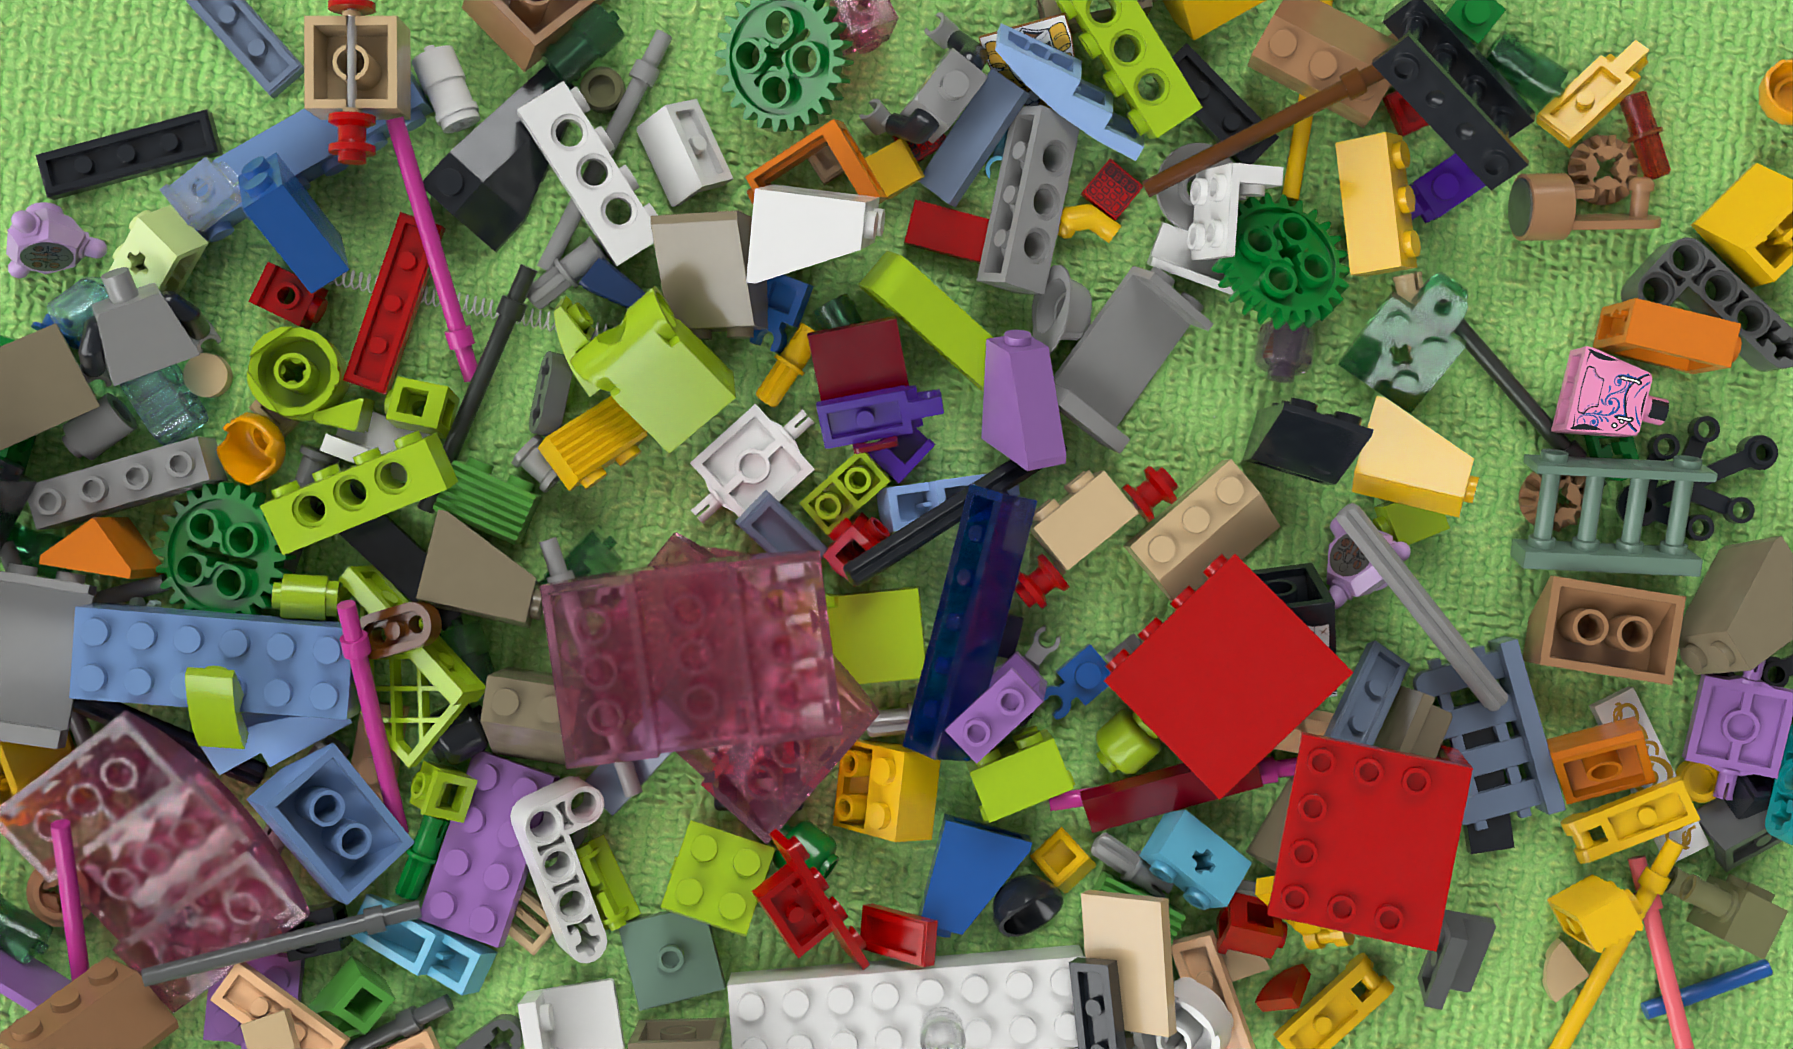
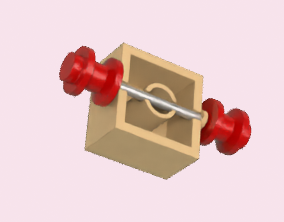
[304,0,411,165]
[1013,466,1178,609]

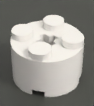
[1131,977,1234,1049]

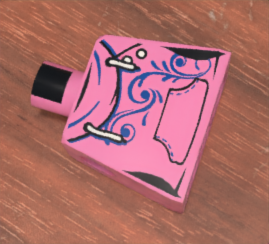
[1551,346,1669,437]

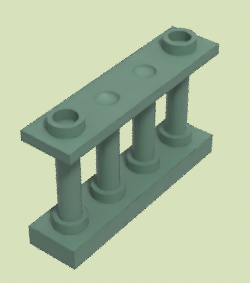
[1510,449,1718,577]

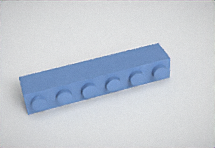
[164,72,434,242]

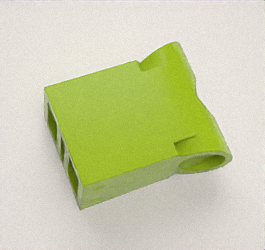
[570,286,736,454]
[790,586,928,699]

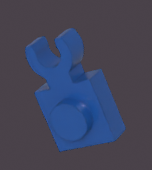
[750,275,814,353]
[1044,643,1111,720]

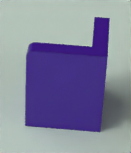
[867,428,936,484]

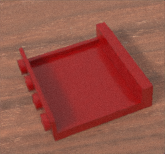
[1104,553,1354,800]

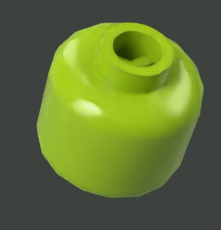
[1096,709,1161,774]

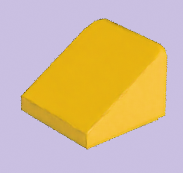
[865,139,925,200]
[1030,826,1097,894]

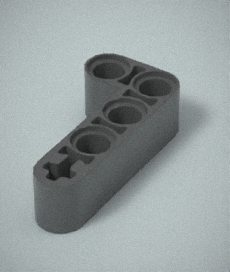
[1621,237,1793,372]

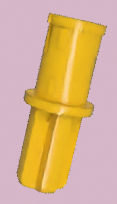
[756,322,815,408]

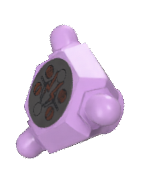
[6,202,107,279]
[1327,518,1411,609]

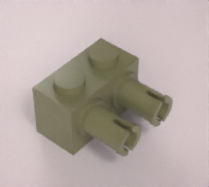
[1665,866,1788,960]

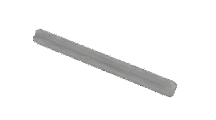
[1336,503,1508,712]

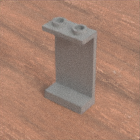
[1054,266,1213,454]
[0,563,97,749]

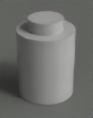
[62,393,137,460]

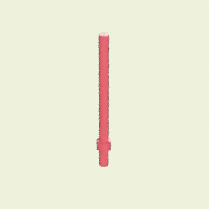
[1628,856,1694,1049]

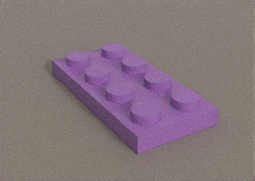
[418,750,560,948]

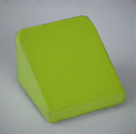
[313,398,375,433]

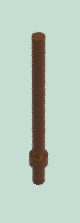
[1142,65,1385,197]

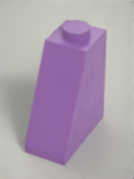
[981,330,1066,471]

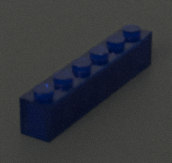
[903,484,1038,761]

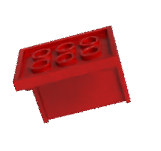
[1267,732,1473,952]

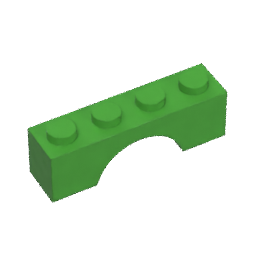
[308,956,395,1038]

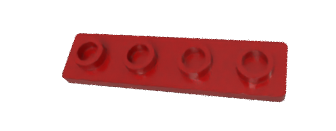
[751,828,870,970]

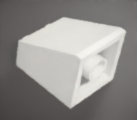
[746,184,885,284]

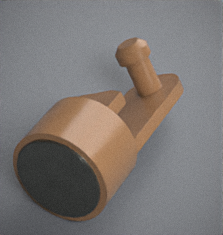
[1508,173,1662,241]

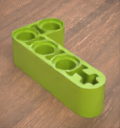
[858,251,993,393]

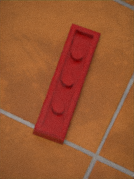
[343,212,446,395]

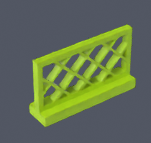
[326,565,486,768]

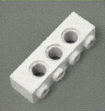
[517,81,658,266]

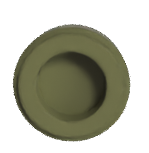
[580,66,626,114]

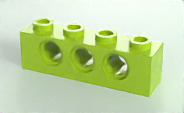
[1055,0,1203,139]
[260,430,459,555]

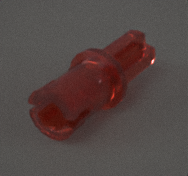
[1619,90,1671,180]

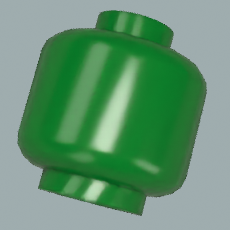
[772,820,839,879]

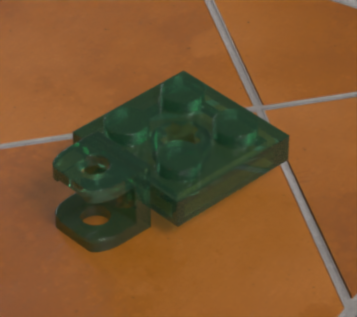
[1338,272,1468,414]

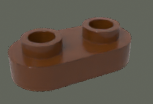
[360,601,442,659]

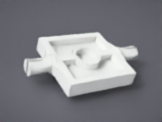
[690,404,815,524]

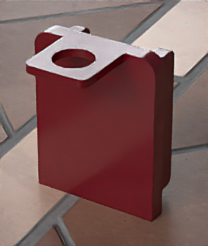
[807,316,909,454]

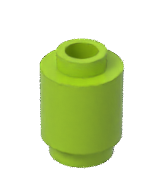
[272,574,341,621]

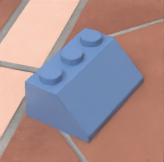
[246,743,414,905]

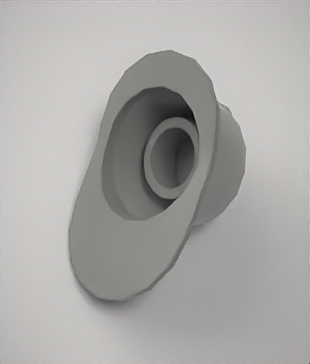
[1032,265,1092,354]

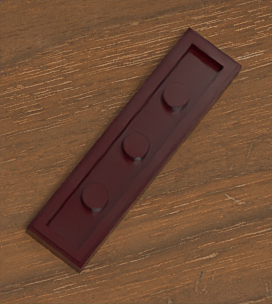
[1080,763,1264,833]

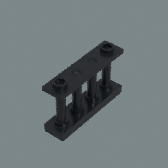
[1372,0,1536,191]

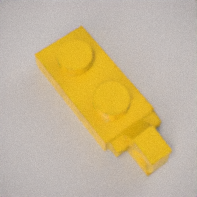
[1536,40,1649,149]

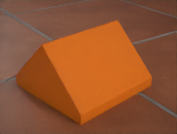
[39,517,164,579]
[1546,716,1656,805]

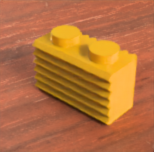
[538,396,648,491]
[1547,874,1644,953]

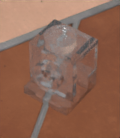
[159,157,242,232]

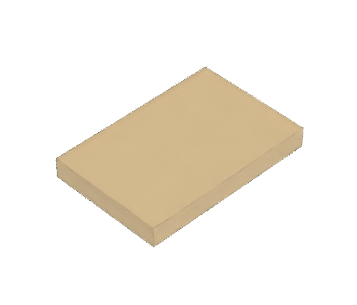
[1081,890,1177,1037]

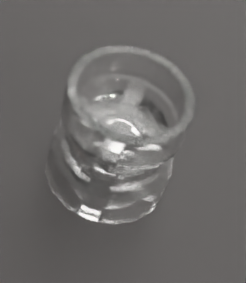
[919,1007,966,1049]

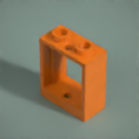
[745,119,889,204]
[1592,298,1742,374]

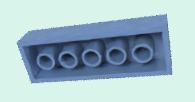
[69,602,361,720]

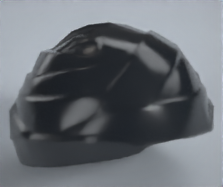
[992,874,1064,937]

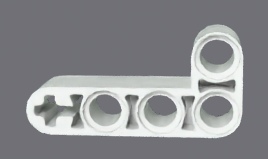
[510,776,607,963]

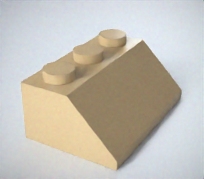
[1123,459,1281,602]

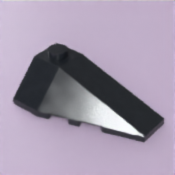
[423,62,575,253]

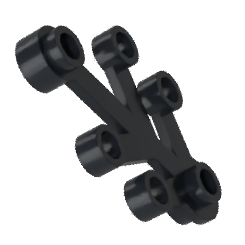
[1616,416,1778,541]

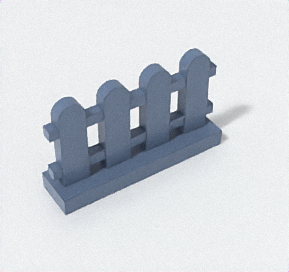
[1413,636,1566,831]

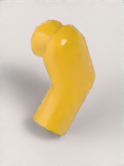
[1058,204,1122,243]

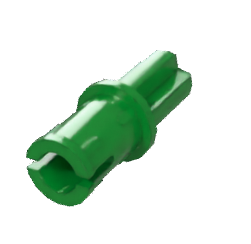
[395,815,450,901]

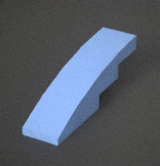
[995,23,1144,161]

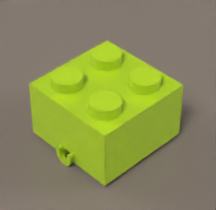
[965,725,1076,823]
[661,820,775,937]

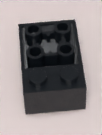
[1243,398,1374,485]

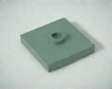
[619,911,726,1011]

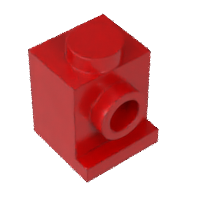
[248,262,329,330]
[1216,892,1288,959]

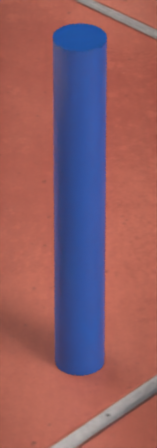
[1641,959,1773,1020]

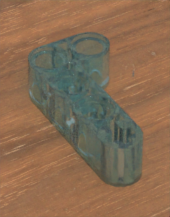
[47,277,208,446]

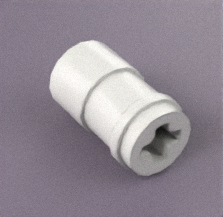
[412,45,480,133]

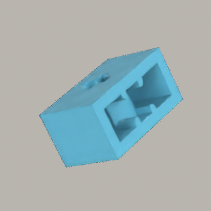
[1139,809,1252,910]

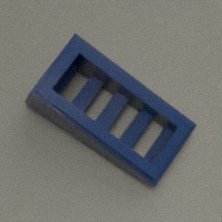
[579,258,646,309]

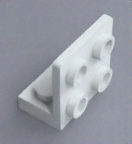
[1187,163,1284,261]
[518,978,625,1049]

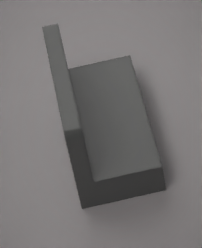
[1696,798,1782,872]
[1418,909,1496,1010]

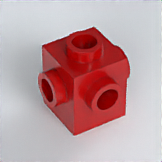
[822,512,890,587]

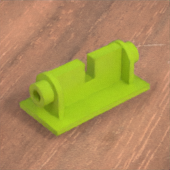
[575,834,641,931]

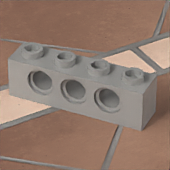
[976,105,1079,295]
[28,436,228,530]

